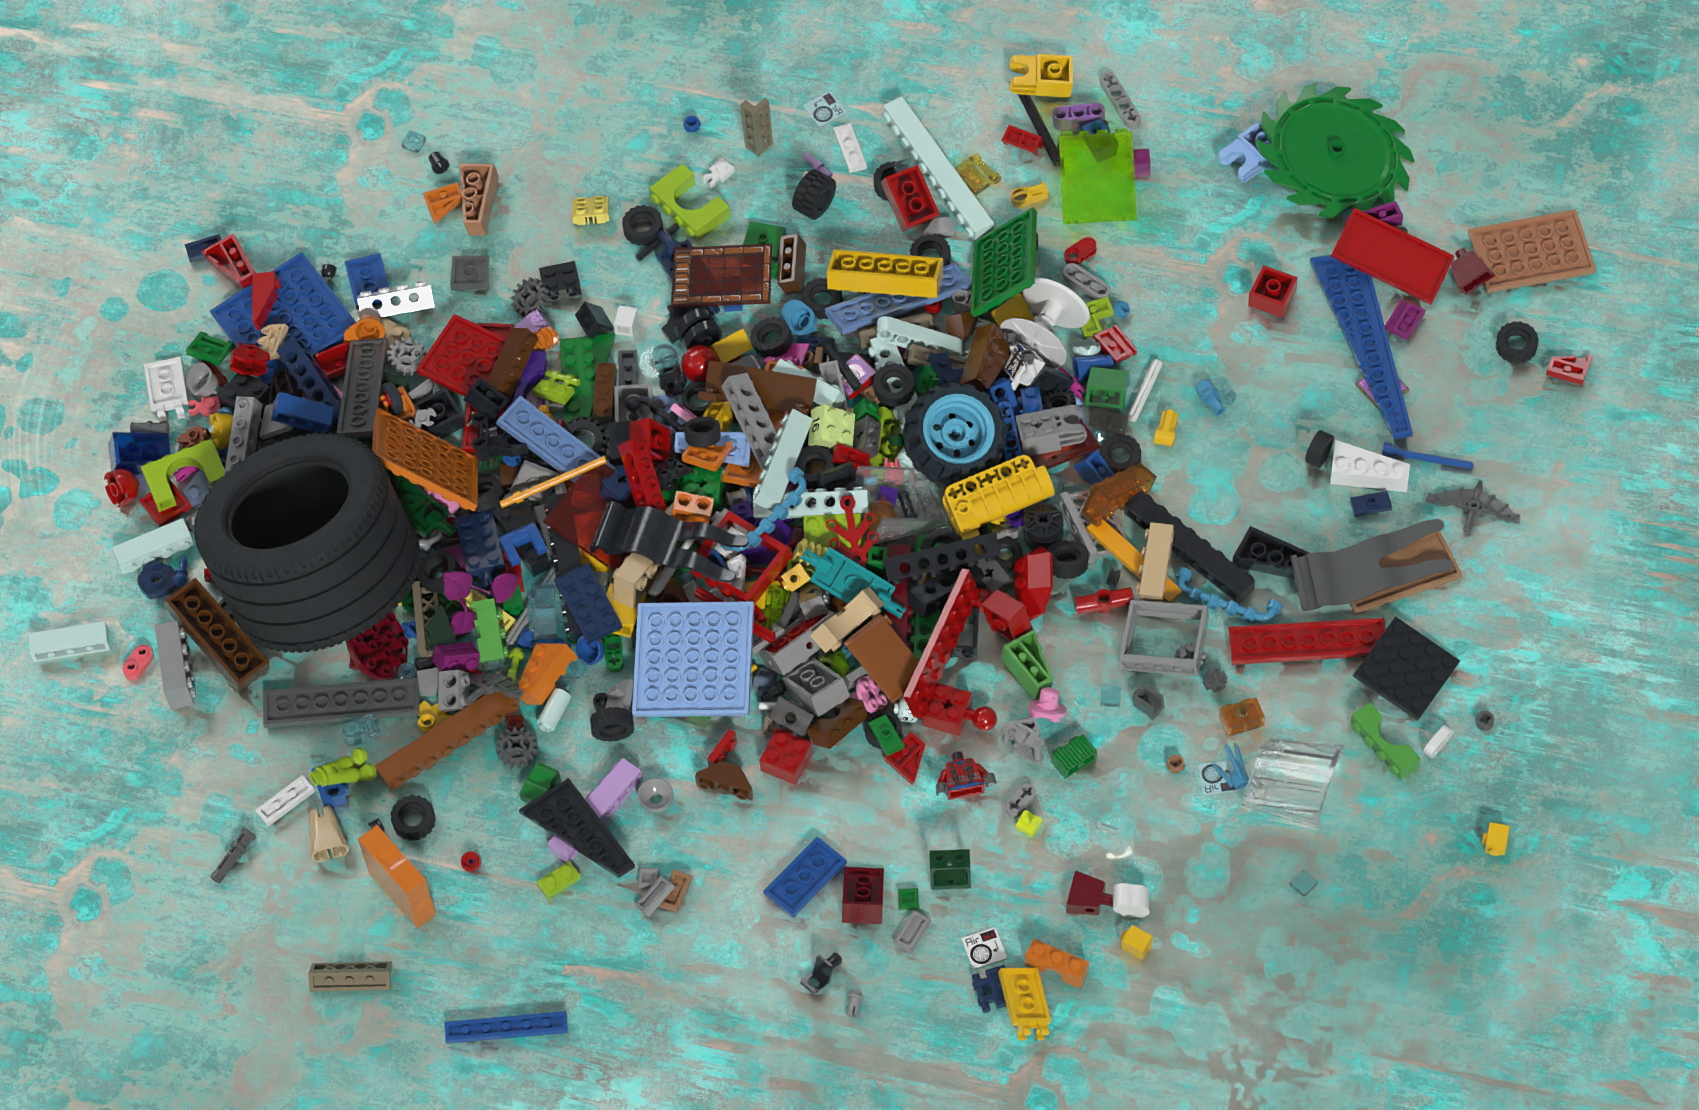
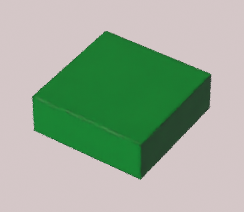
[898,888,919,910]

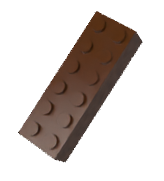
[165,577,269,692]

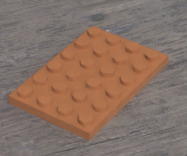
[1468,209,1596,293]

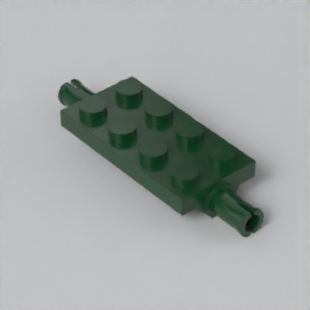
[385,469,457,538]

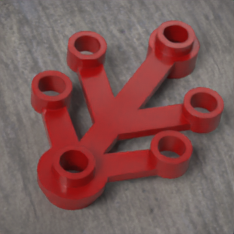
[826,495,879,567]

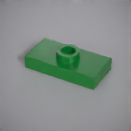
[868,714,904,756]

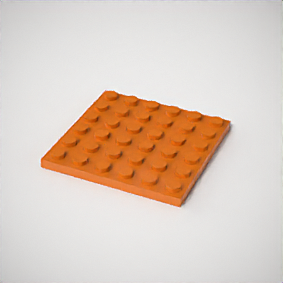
[372,408,478,511]

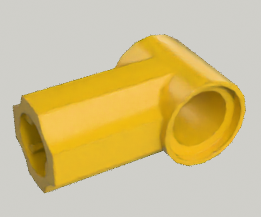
[1154,409,1179,447]

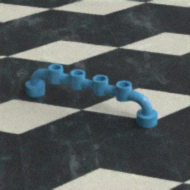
[720,467,806,552]
[1175,567,1283,623]

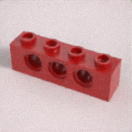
[618,436,667,511]

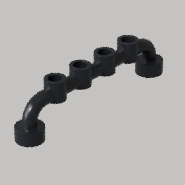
[624,396,695,466]

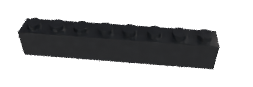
[1124,490,1255,604]
[544,492,582,641]

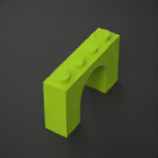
[649,163,731,242]
[141,439,225,512]

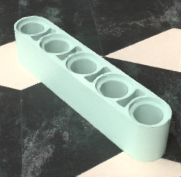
[877,316,962,358]

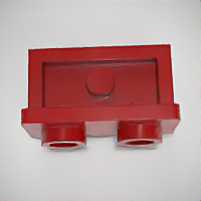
[315,341,350,380]

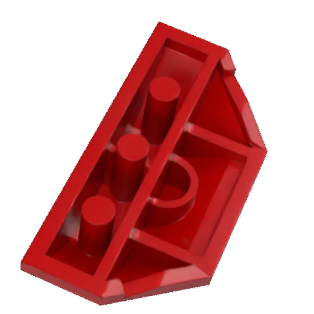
[1014,546,1053,620]

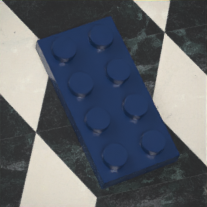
[553,563,622,644]

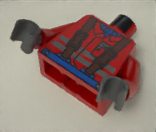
[936,751,997,800]

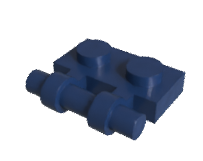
[972,965,1007,1013]

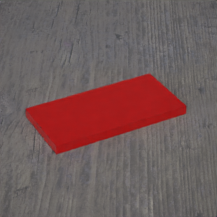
[1330,208,1455,305]

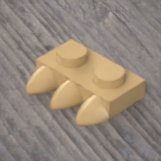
[257,324,289,360]

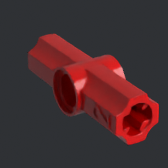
[1074,587,1134,615]

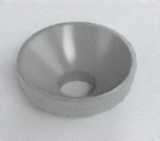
[408,378,434,404]
[638,778,674,813]

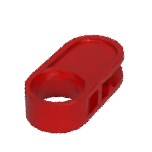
[1064,237,1097,265]

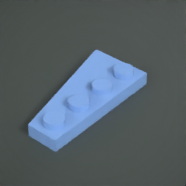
[674,432,751,467]

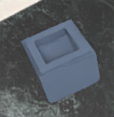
[753,667,777,691]

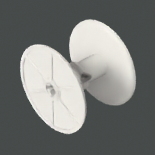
[1000,278,1090,368]

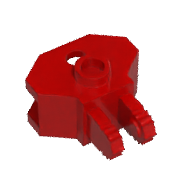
[229,342,270,376]

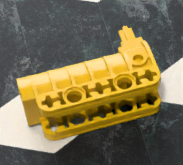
[942,455,1055,556]

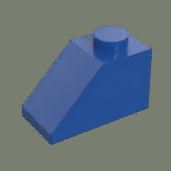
[1073,450,1119,491]

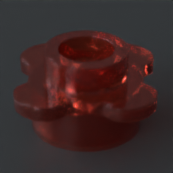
[505,715,526,732]

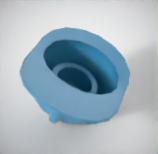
[780,300,818,335]

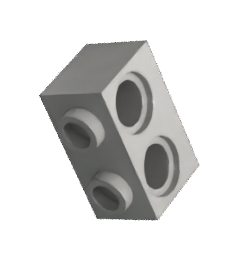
[438,670,470,713]

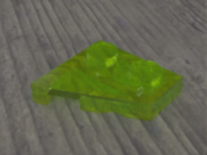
[763,587,791,627]

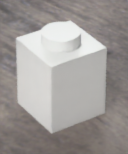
[614,306,639,337]

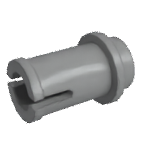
[846,990,864,1018]

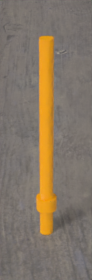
[499,456,607,508]

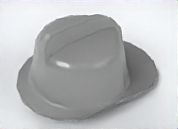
[185,362,218,397]

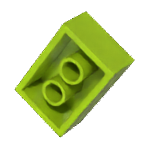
[804,513,865,555]

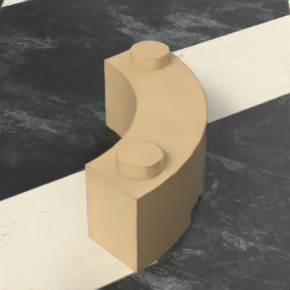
[810,587,884,653]

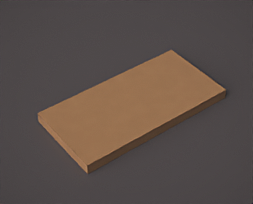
[1349,531,1462,615]

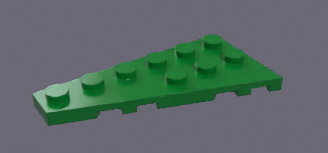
[560,333,616,436]

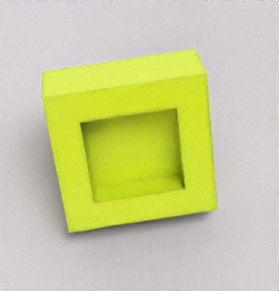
[1015,810,1043,838]

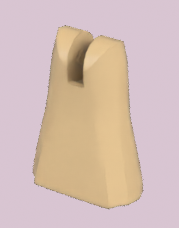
[309,805,349,862]

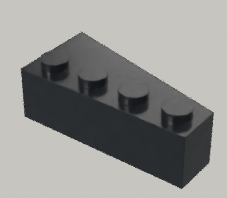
[493,498,550,578]
[1232,526,1309,579]

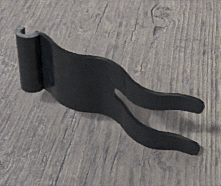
[589,502,749,583]

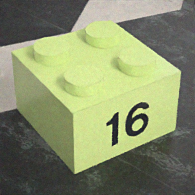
[808,404,855,453]

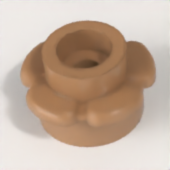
[1166,755,1186,774]

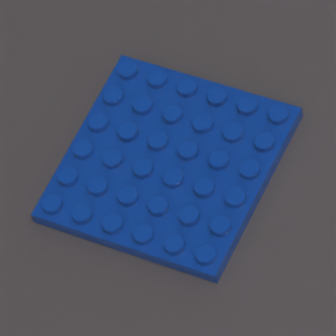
[210,252,356,388]

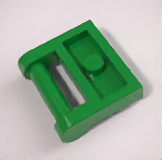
[186,331,235,366]

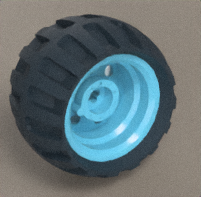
[903,382,1007,486]

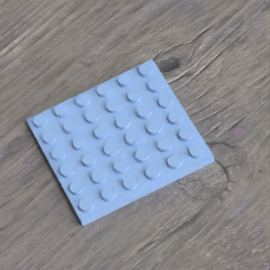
[632,602,754,717]

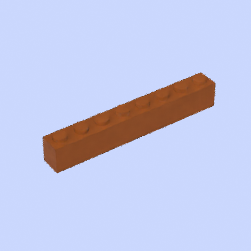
[375,692,520,791]

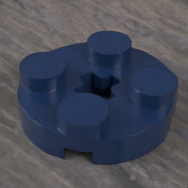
[137,561,176,599]

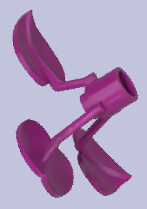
[443,571,518,640]

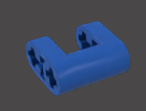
[498,522,548,567]

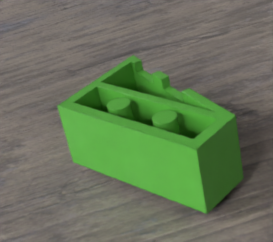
[471,598,509,667]
[1001,629,1053,700]

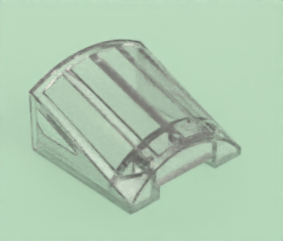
[847,466,951,544]
[1242,737,1344,828]

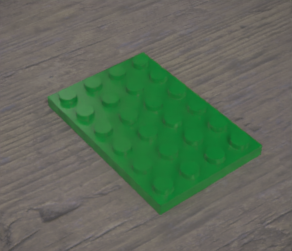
[971,207,1037,317]

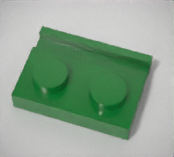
[915,365,940,398]

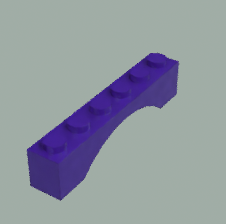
[509,351,548,444]

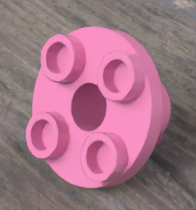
[850,676,887,713]
[1028,687,1067,722]

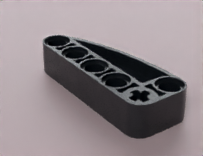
[268,368,310,442]

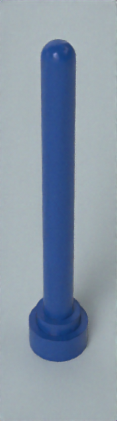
[1382,443,1474,469]

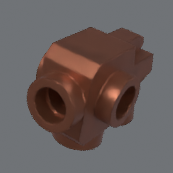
[177,425,211,452]

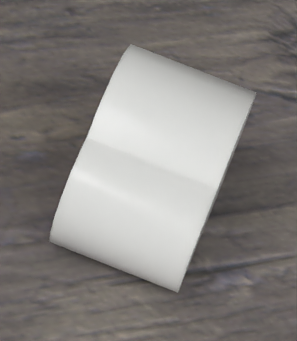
[1113,883,1150,918]

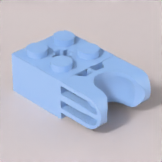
[1218,120,1271,183]

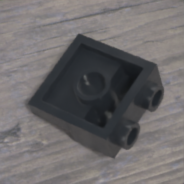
[539,261,582,302]

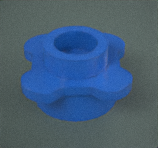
[402,620,417,639]

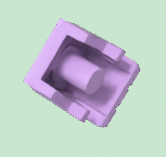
[514,310,552,333]

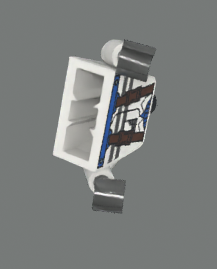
[1003,331,1045,390]

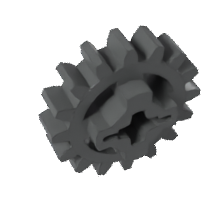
[511,277,550,317]
[495,727,539,769]

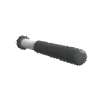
[648,539,698,598]

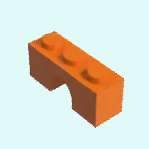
[1025,939,1089,989]

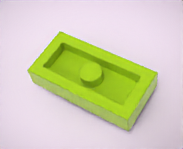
[536,861,581,900]

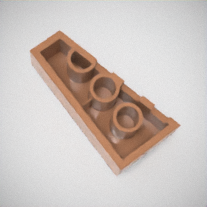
[459,163,499,236]

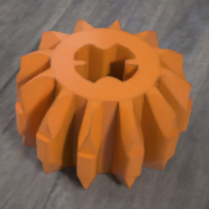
[533,326,560,352]

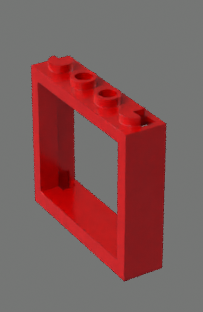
[690,511,793,605]

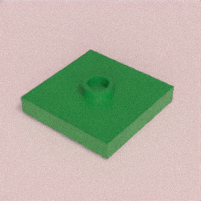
[742,221,786,261]

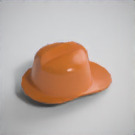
[344,315,385,343]

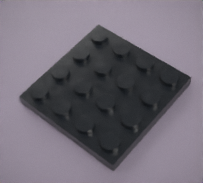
[1353,616,1460,721]

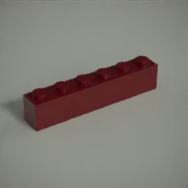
[884,544,914,650]

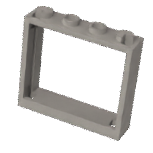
[1119,599,1209,676]

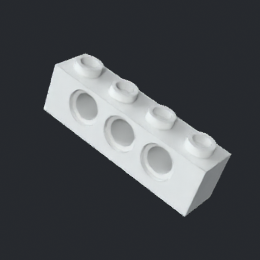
[357,281,434,317]

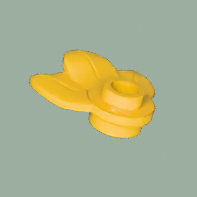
[418,701,451,732]

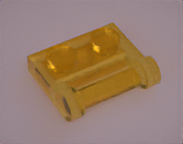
[954,153,1001,195]

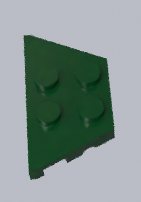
[402,577,464,630]

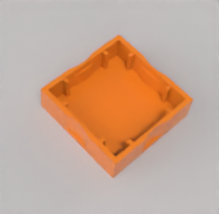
[358,825,436,928]

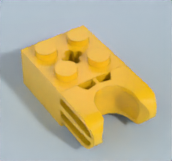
[1009,54,1073,98]

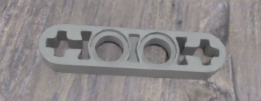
[1100,71,1140,129]

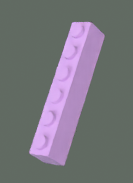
[547,758,643,863]

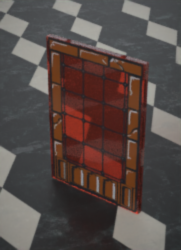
[671,243,773,308]

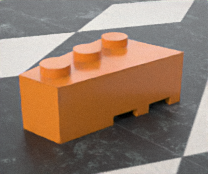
[518,643,578,705]

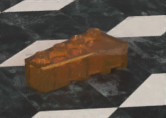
[1080,463,1157,527]

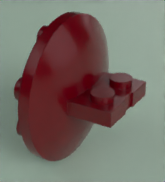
[346,612,409,680]

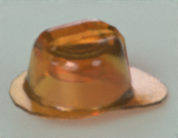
[866,496,897,536]

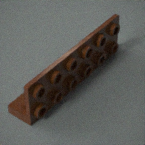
[698,361,817,417]

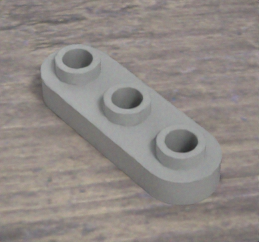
[1063,263,1111,300]

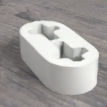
[1423,725,1454,759]

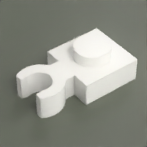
[702,158,735,189]

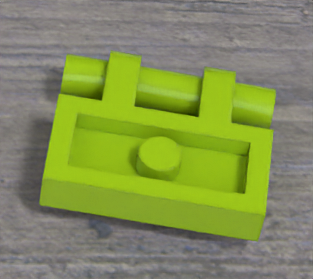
[532,370,581,405]

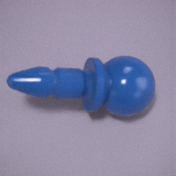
[172,555,188,588]

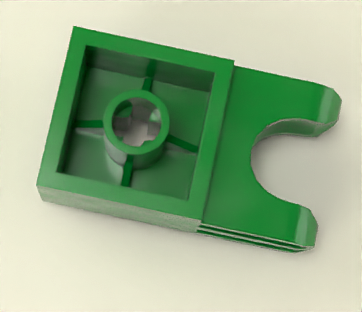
[661,466,725,511]

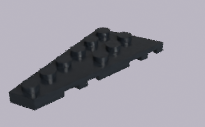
[519,778,635,878]

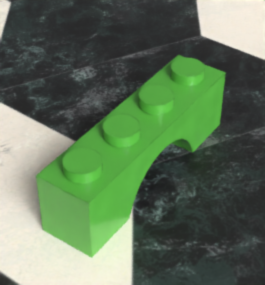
[1350,702,1421,780]

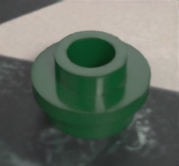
[888,434,904,446]

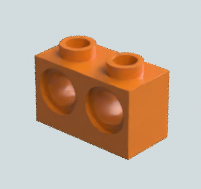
[671,491,714,524]

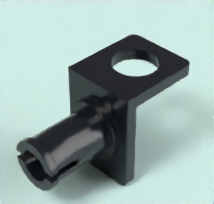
[800,952,842,994]

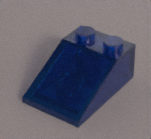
[108,432,171,475]

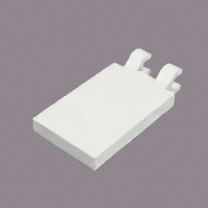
[144,357,188,423]

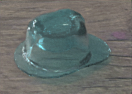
[639,343,682,378]

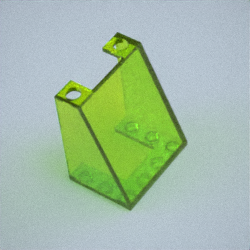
[1057,128,1137,225]

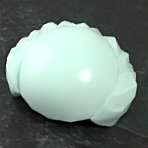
[1072,337,1101,357]

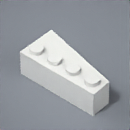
[1330,440,1410,492]

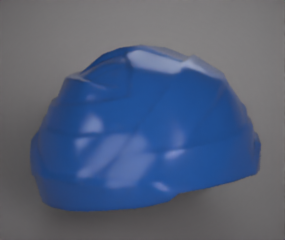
[576,635,605,665]

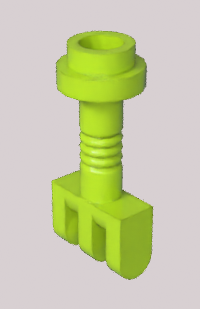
[508,648,525,682]

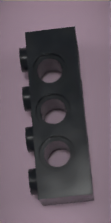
[908,563,985,617]

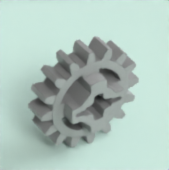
[387,337,427,376]

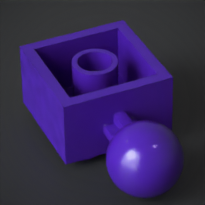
[739,505,795,565]

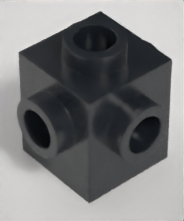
[658,364,687,396]

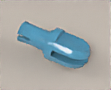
[1196,379,1226,416]

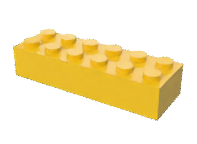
[827,249,944,298]

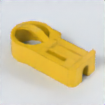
[1011,181,1049,208]

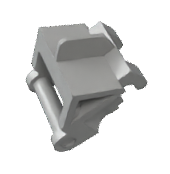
[605,679,647,725]
[1003,717,1044,764]

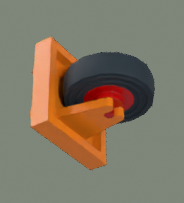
[380,381,416,422]

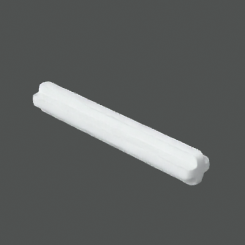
[1127,359,1162,422]

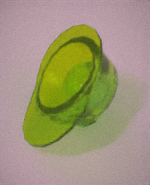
[819,651,850,684]

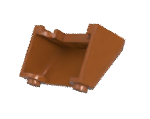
[843,614,919,704]

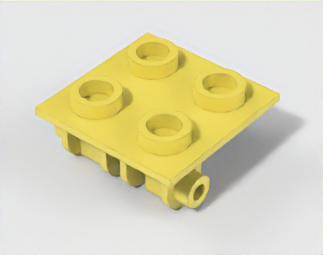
[572,196,610,225]

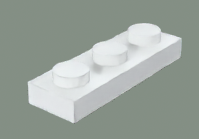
[833,123,867,173]
[255,775,315,826]

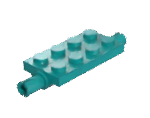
[800,547,906,619]

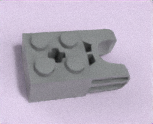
[1015,405,1087,456]

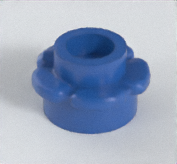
[683,116,701,132]

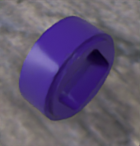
[1006,509,1025,527]

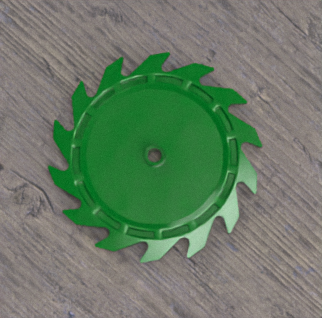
[1255,83,1415,218]

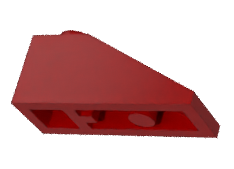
[252,271,281,330]

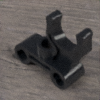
[471,412,529,462]

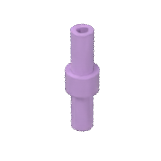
[803,153,833,178]

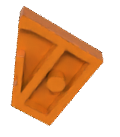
[423,182,462,224]
[682,442,733,472]

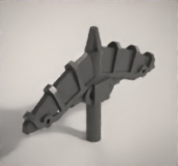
[1425,480,1521,533]
[455,667,524,705]

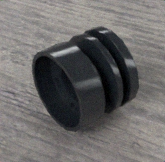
[1023,503,1064,550]

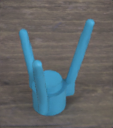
[1213,745,1249,790]

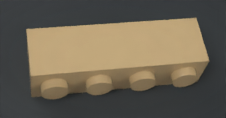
[1136,522,1174,602]

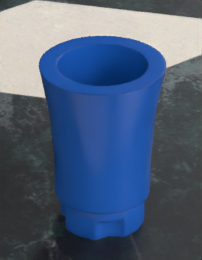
[1072,355,1114,382]

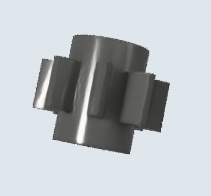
[1203,668,1228,693]

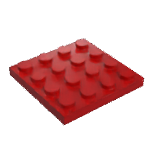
[416,314,507,397]

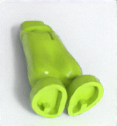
[309,747,377,787]

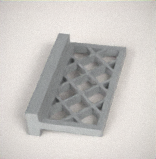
[1057,487,1129,564]

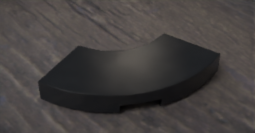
[661,304,688,344]

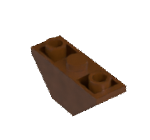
[695,761,753,800]

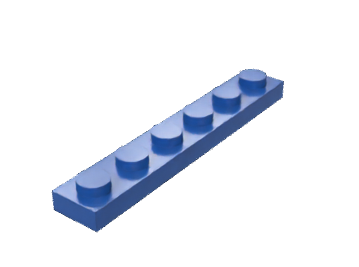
[445,1011,568,1044]

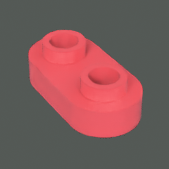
[122,645,154,680]

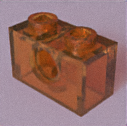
[1219,697,1265,738]

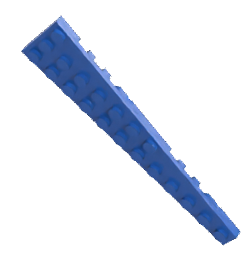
[1310,255,1413,439]

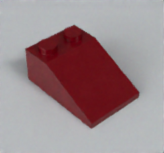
[842,867,884,925]

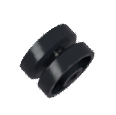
[674,308,722,350]

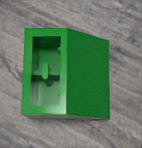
[1085,367,1129,409]

